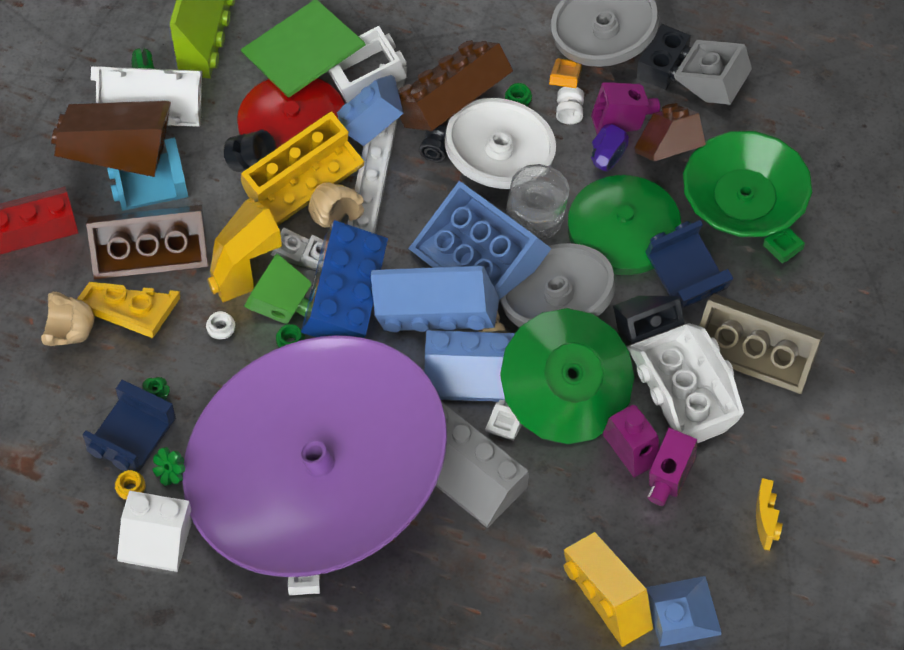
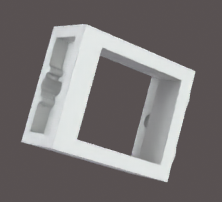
[328,26,407,103]

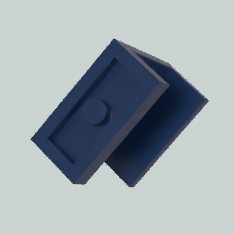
[645,220,734,309]
[83,380,176,473]

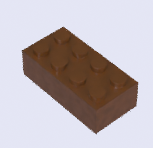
[398,40,513,131]

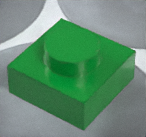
[763,228,805,264]

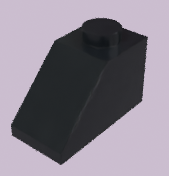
[613,296,685,344]

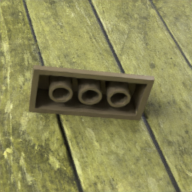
[699,294,825,394]

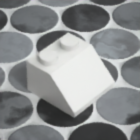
[117,491,192,572]

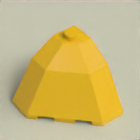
[207,198,282,303]

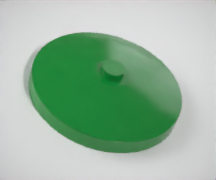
[568,175,681,275]

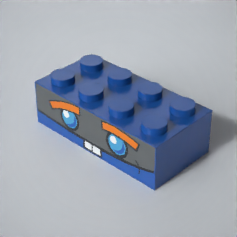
[301,220,388,338]

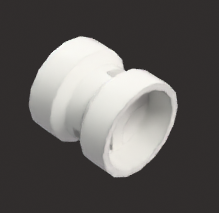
[556,87,584,124]

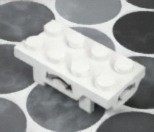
[91,66,202,127]

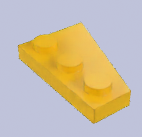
[77,282,180,338]

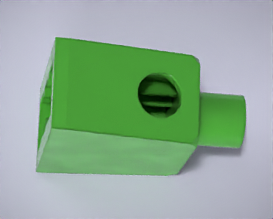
[244,253,312,324]

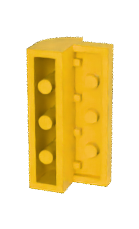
[241,111,365,226]

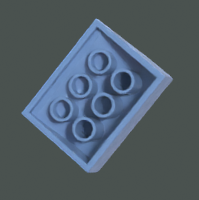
[408,181,551,300]

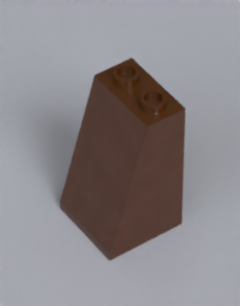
[51,101,171,177]

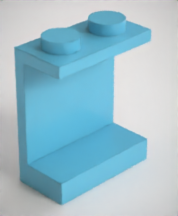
[107,138,188,211]

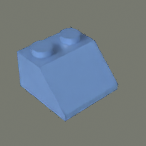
[337,75,404,146]

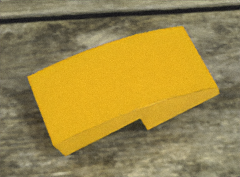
[756,478,783,551]

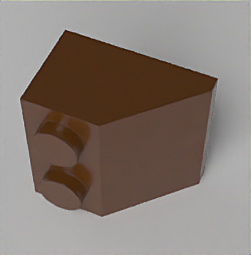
[634,103,706,162]

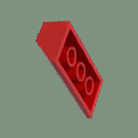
[0,186,78,255]

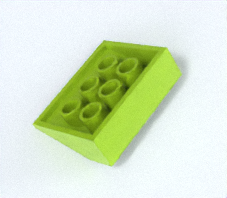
[170,0,235,79]

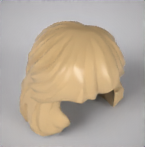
[308,182,364,228]
[41,291,94,346]

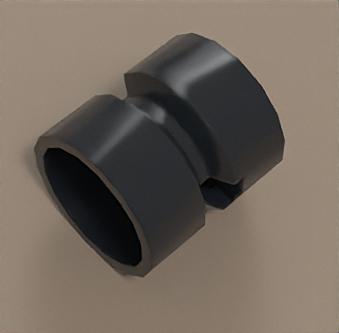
[224,130,277,172]

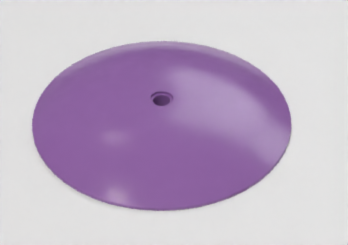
[183,336,447,577]

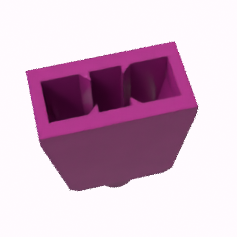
[591,82,660,135]
[603,405,659,478]

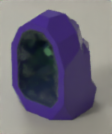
[591,124,629,172]

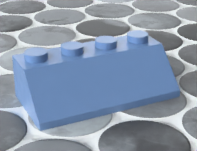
[371,266,499,332]
[424,330,515,402]

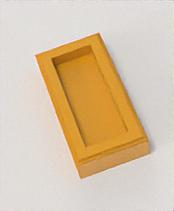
[549,58,582,88]

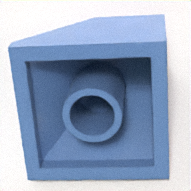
[645,576,722,647]

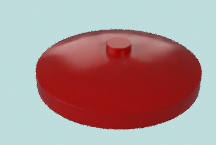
[237,78,345,148]

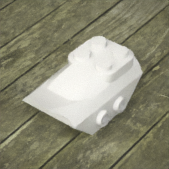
[627,323,744,443]

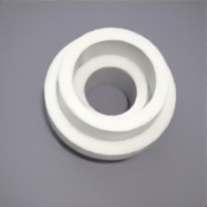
[206,311,236,340]

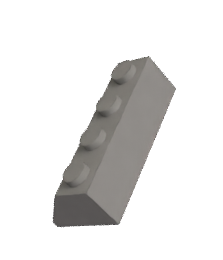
[436,402,529,528]

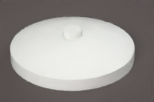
[445,98,556,189]

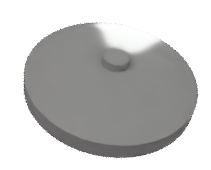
[551,0,659,67]
[501,243,616,327]

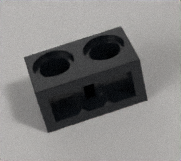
[637,23,691,90]

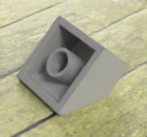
[674,40,752,105]

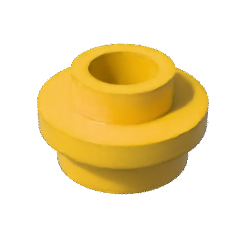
[115,470,146,500]

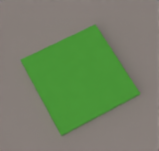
[240,0,366,98]

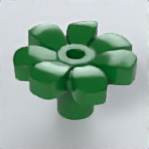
[152,447,185,486]

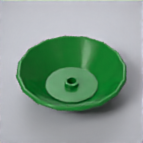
[683,131,812,237]
[500,308,634,444]

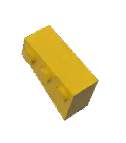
[564,532,653,647]

